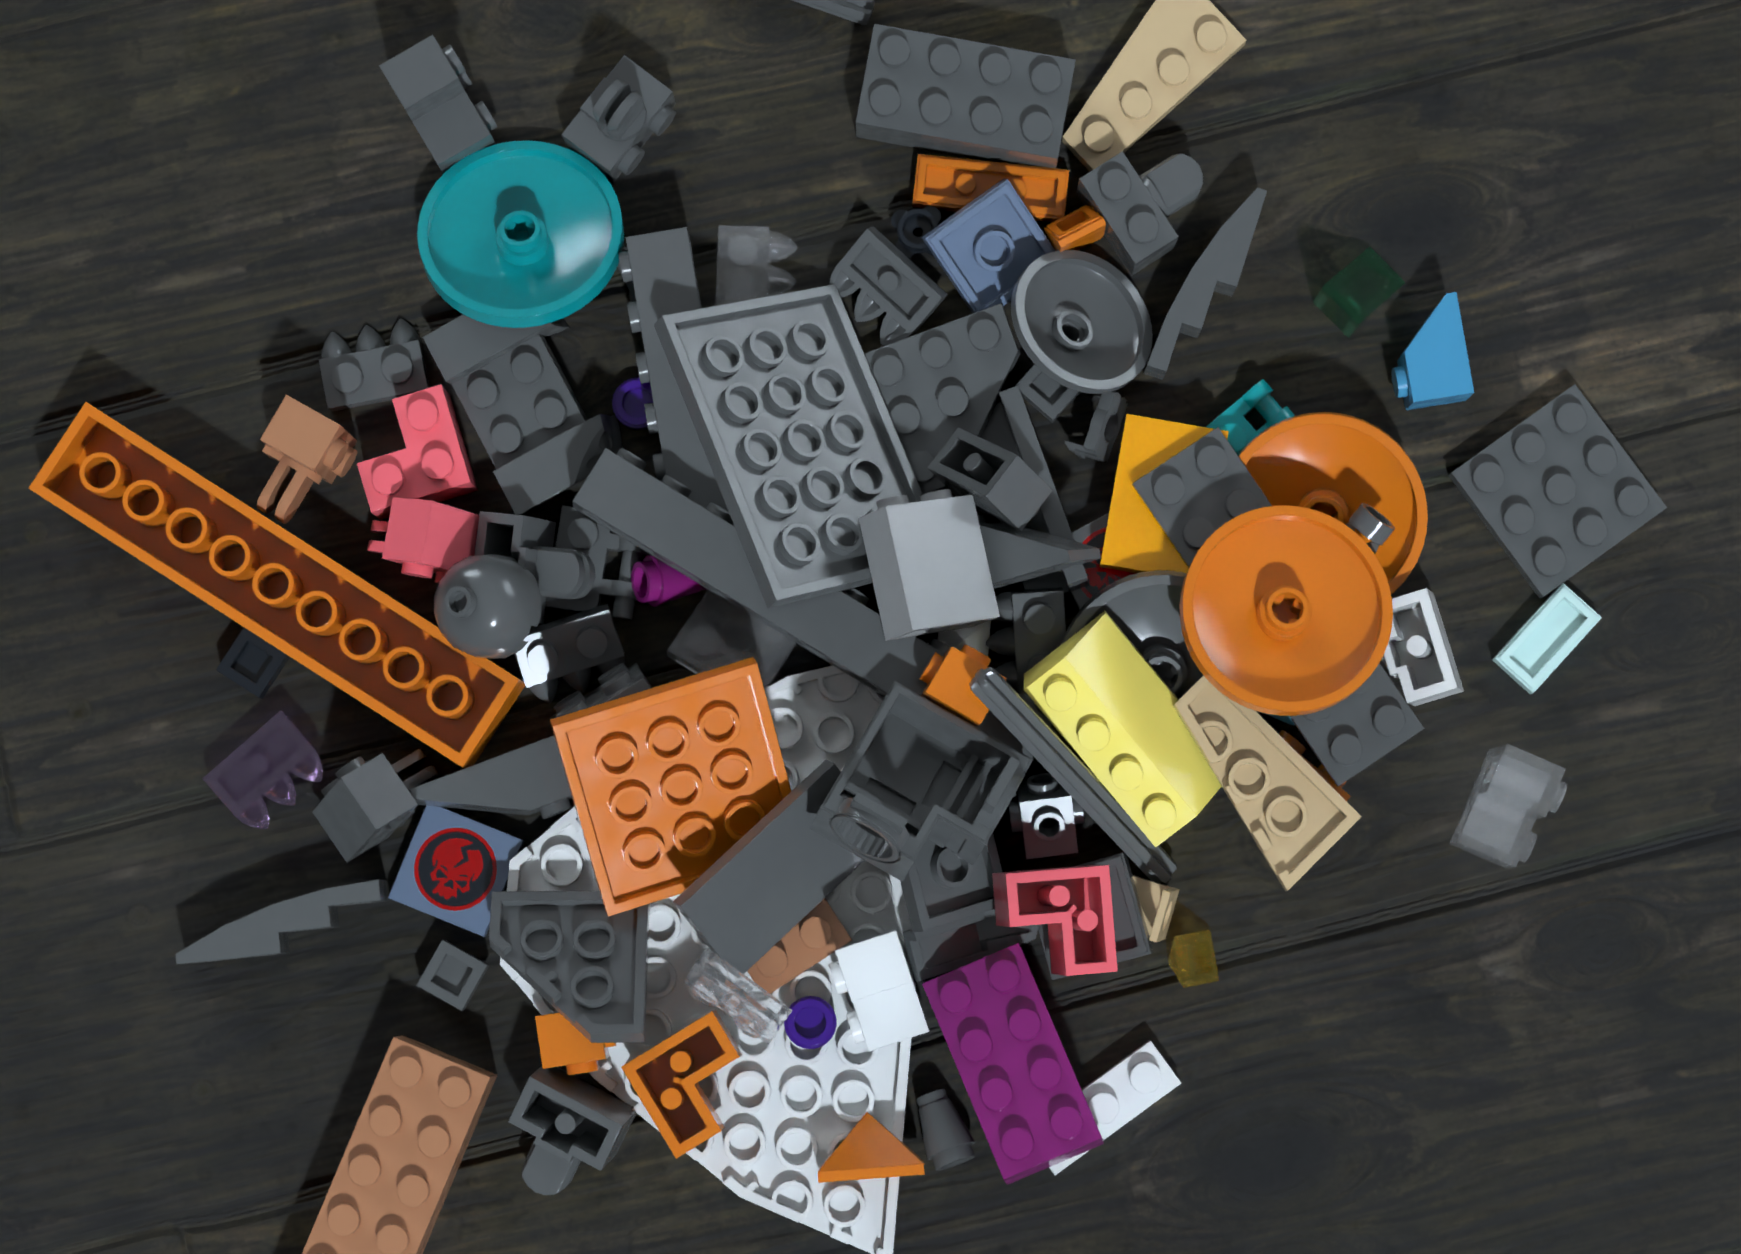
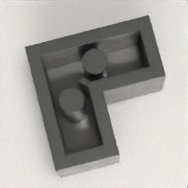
[379,34,498,174]

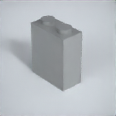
[859,489,1000,641]

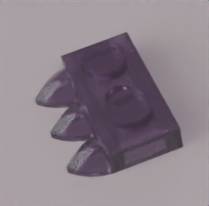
[203,711,323,829]

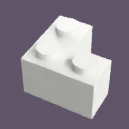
[828,930,929,1052]

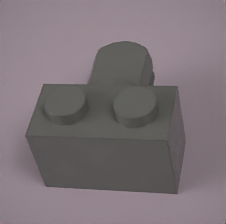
[561,55,676,182]
[1076,151,1203,276]
[474,511,595,624]
[312,749,439,863]
[508,1066,636,1195]

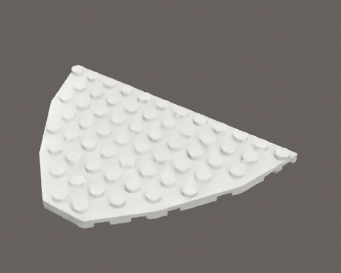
[500,641,945,1254]

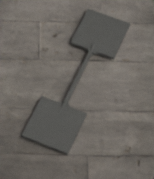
[1132,427,1425,787]

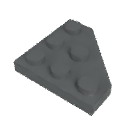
[864,303,1020,494]
[489,891,650,1043]

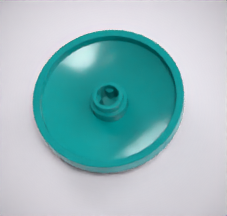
[417,140,624,328]

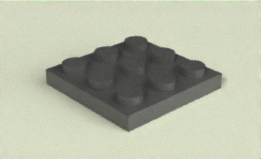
[1448,384,1667,599]

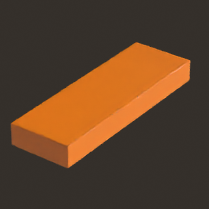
[912,154,1069,222]

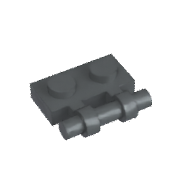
[546,505,648,620]

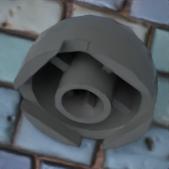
[434,554,541,659]

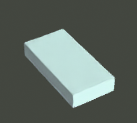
[1492,583,1602,694]

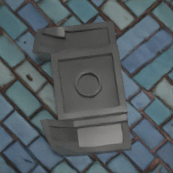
[422,315,623,515]
[900,793,1039,982]

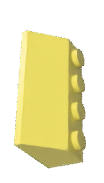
[1024,611,1222,847]

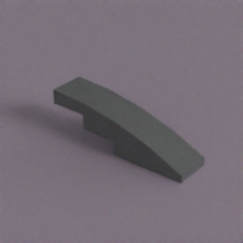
[1143,188,1267,380]
[176,879,388,964]

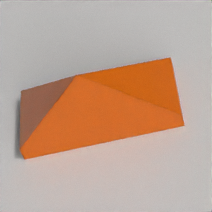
[818,1112,925,1183]

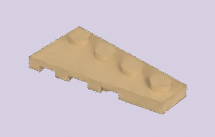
[1062,0,1247,172]
[1173,675,1362,891]

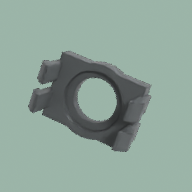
[1065,391,1128,462]

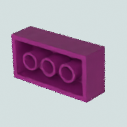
[922,943,1104,1185]

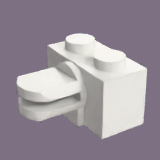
[1380,588,1464,706]

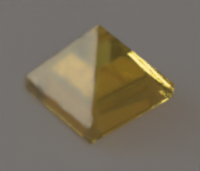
[1168,930,1219,988]

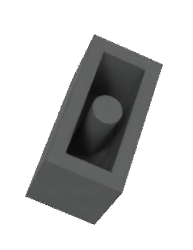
[927,427,1053,531]

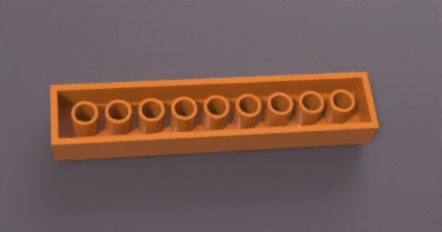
[28,402,525,768]

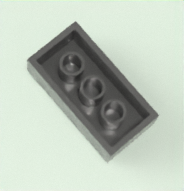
[856,24,1076,169]

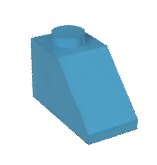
[1391,292,1474,410]

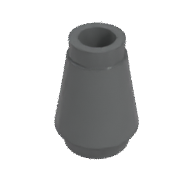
[916,1089,976,1171]

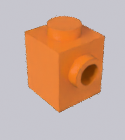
[919,644,1007,727]
[535,1013,616,1075]

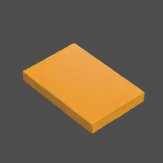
[1100,414,1229,573]

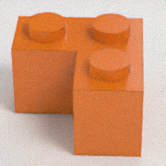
[621,1010,743,1159]

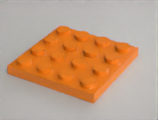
[550,657,791,917]

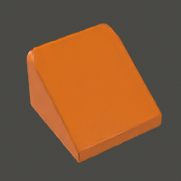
[1044,205,1106,252]

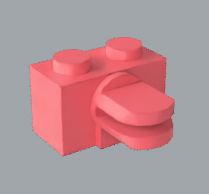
[367,497,479,584]

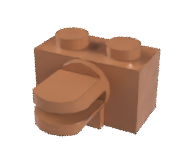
[257,395,357,524]

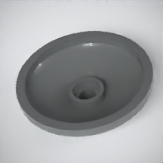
[1011,250,1153,394]

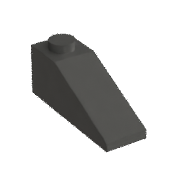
[978,515,1101,590]
[410,735,573,819]

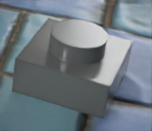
[1015,364,1080,423]
[417,940,490,1011]

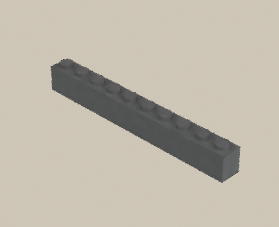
[573,448,1052,758]

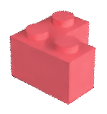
[357,384,478,520]
[992,865,1118,976]

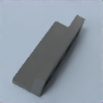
[980,386,1089,594]

